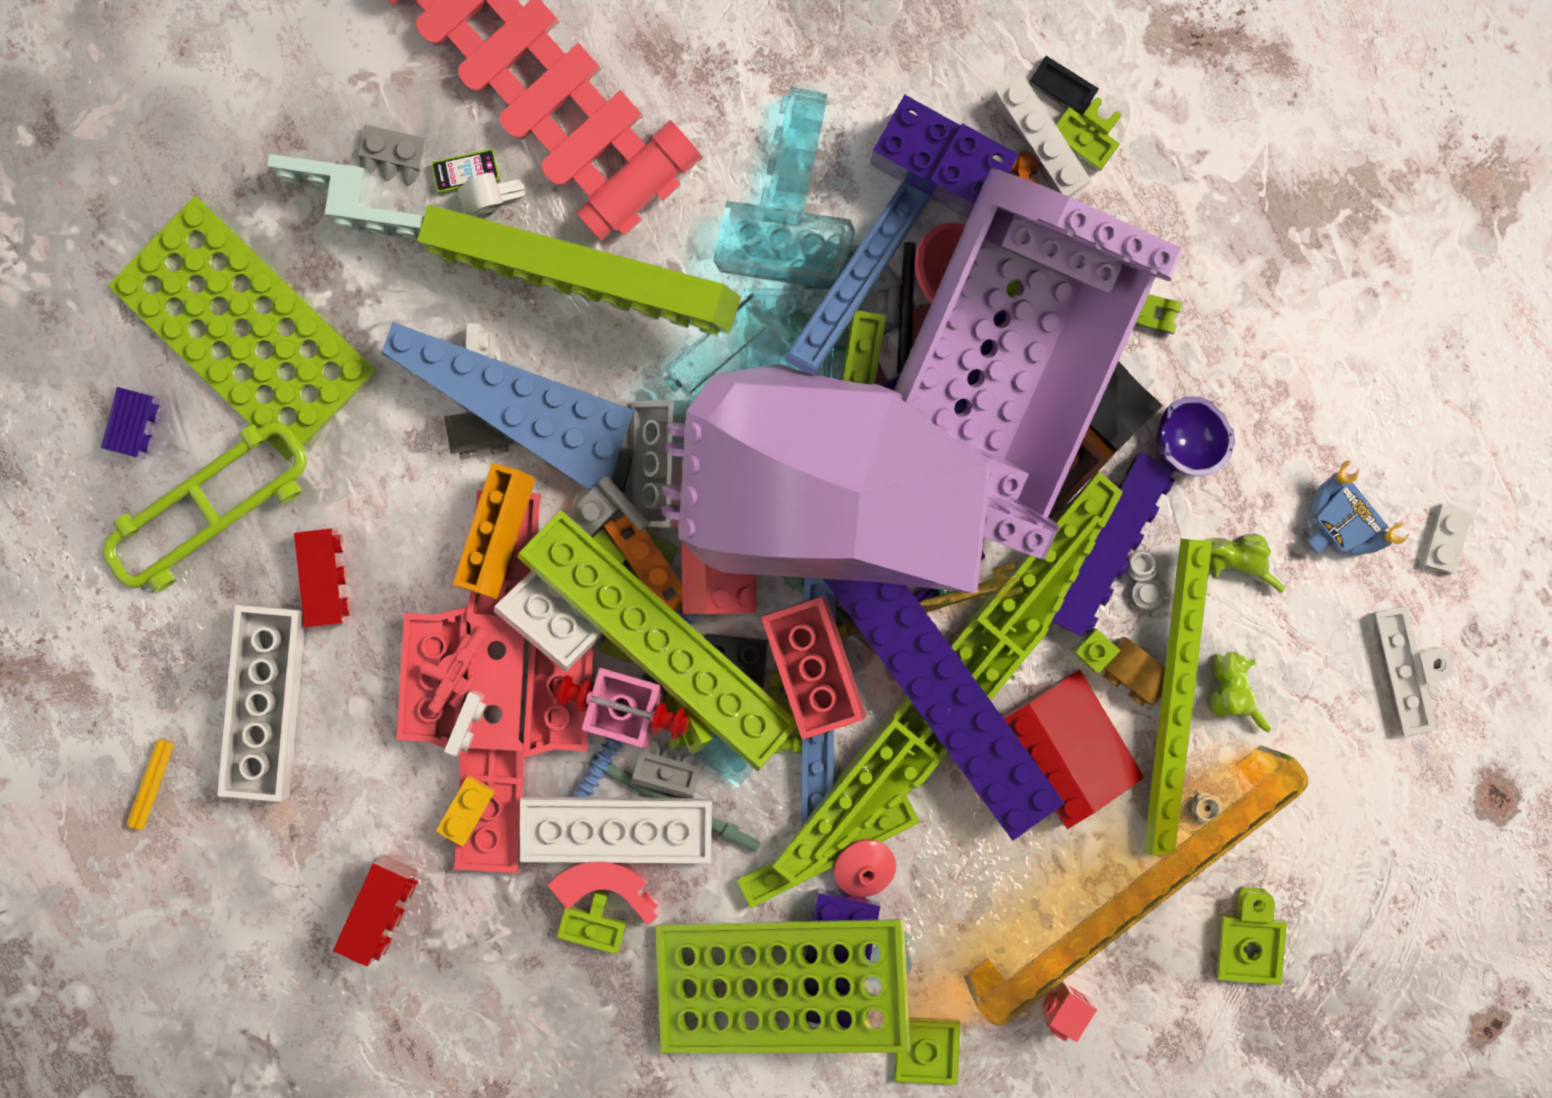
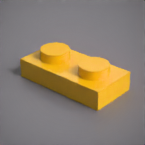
[436,775,496,847]

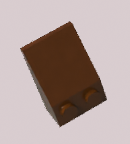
[1048,425,1117,519]

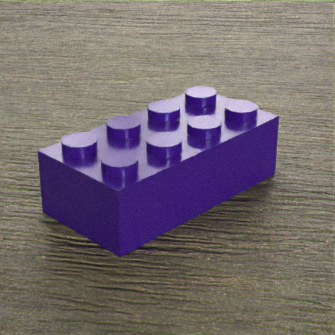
[804,888,881,1028]

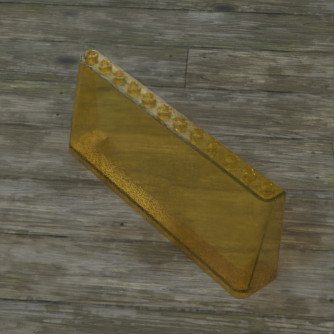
[964,745,1308,1026]

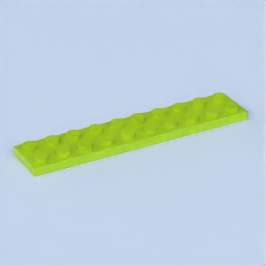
[517,510,797,772]

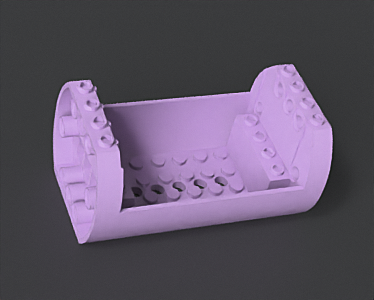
[894,168,1184,559]

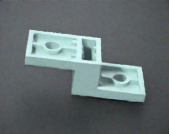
[267,154,424,241]

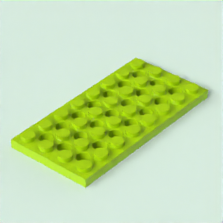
[107,195,378,461]
[655,919,911,1053]

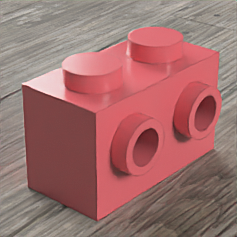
[1042,981,1097,1042]

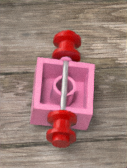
[553,668,690,748]

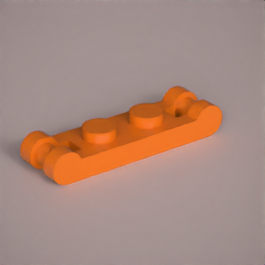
[604,512,683,611]

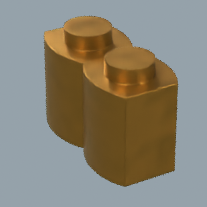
[1103,637,1165,707]

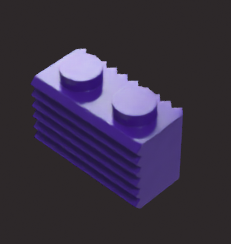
[101,387,162,459]

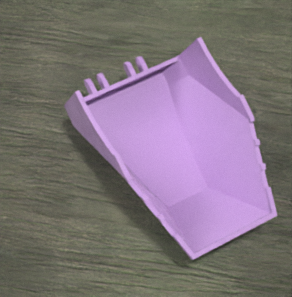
[662,364,992,593]

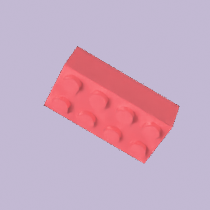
[681,541,756,614]
[761,594,866,740]

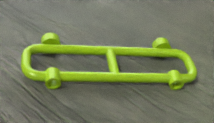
[103,422,307,593]

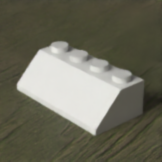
[629,399,693,528]

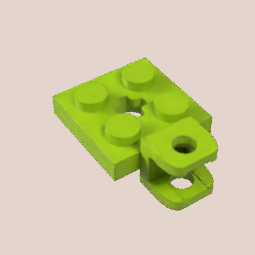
[1216,887,1287,985]

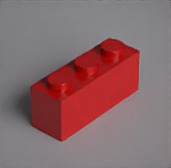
[294,528,352,627]

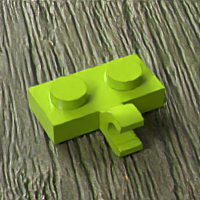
[557,890,627,955]

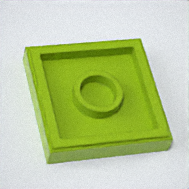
[894,1017,960,1085]

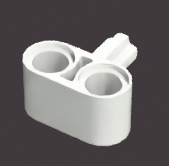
[457,173,525,219]

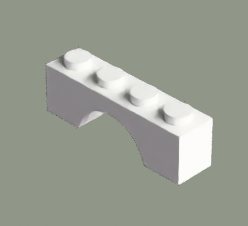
[992,74,1091,197]

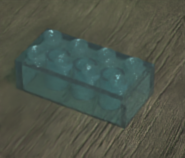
[713,200,855,289]

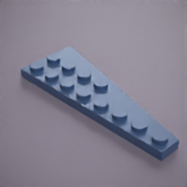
[381,322,634,491]

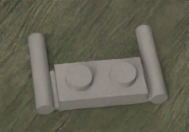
[567,476,650,537]

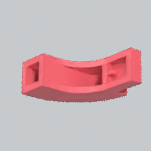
[547,862,659,925]

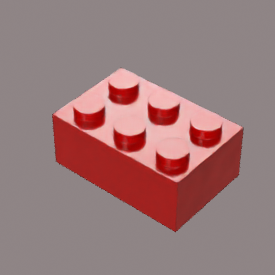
[333,855,419,967]

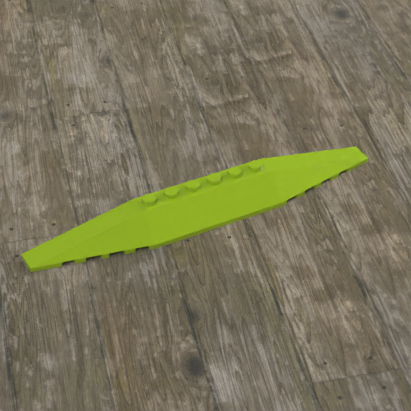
[772,471,1123,887]

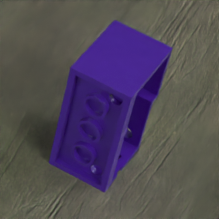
[870,94,1019,219]

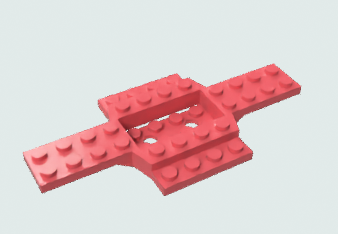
[396,490,594,873]

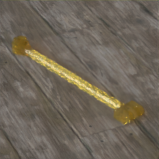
[837,562,1024,639]

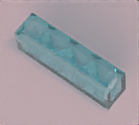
[760,86,828,223]

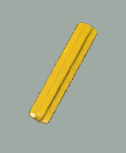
[127,739,174,830]

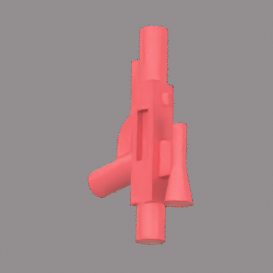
[420,625,489,713]

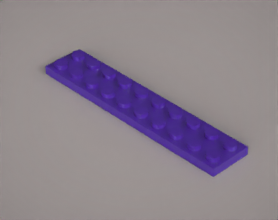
[823,579,1065,841]

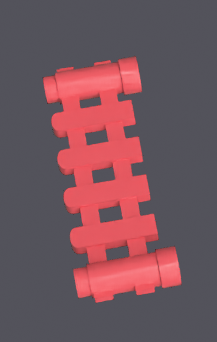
[388,0,704,241]

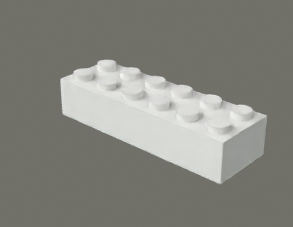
[217,604,305,802]

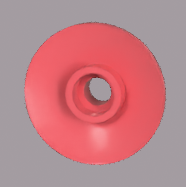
[834,839,896,897]

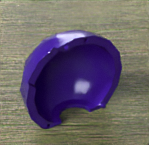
[1157,396,1235,476]

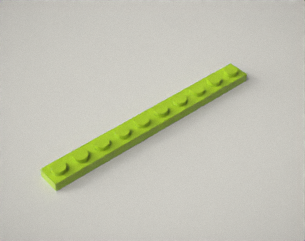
[1143,538,1212,855]

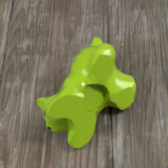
[1205,533,1285,593]
[1209,651,1271,732]

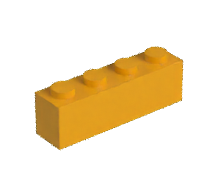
[452,463,536,599]

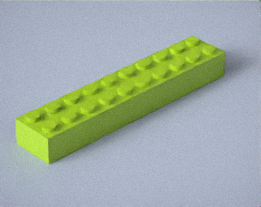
[417,204,741,336]

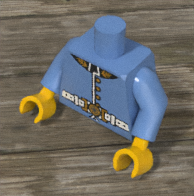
[1306,460,1410,556]

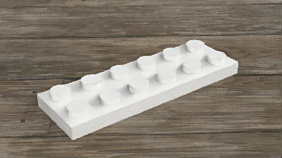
[520,797,712,864]

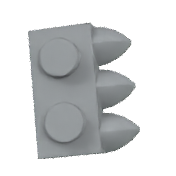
[358,125,428,186]
[631,738,702,798]

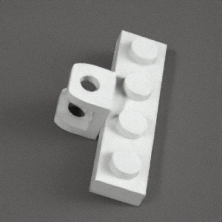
[1374,605,1454,737]

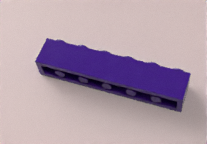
[1052,451,1175,637]

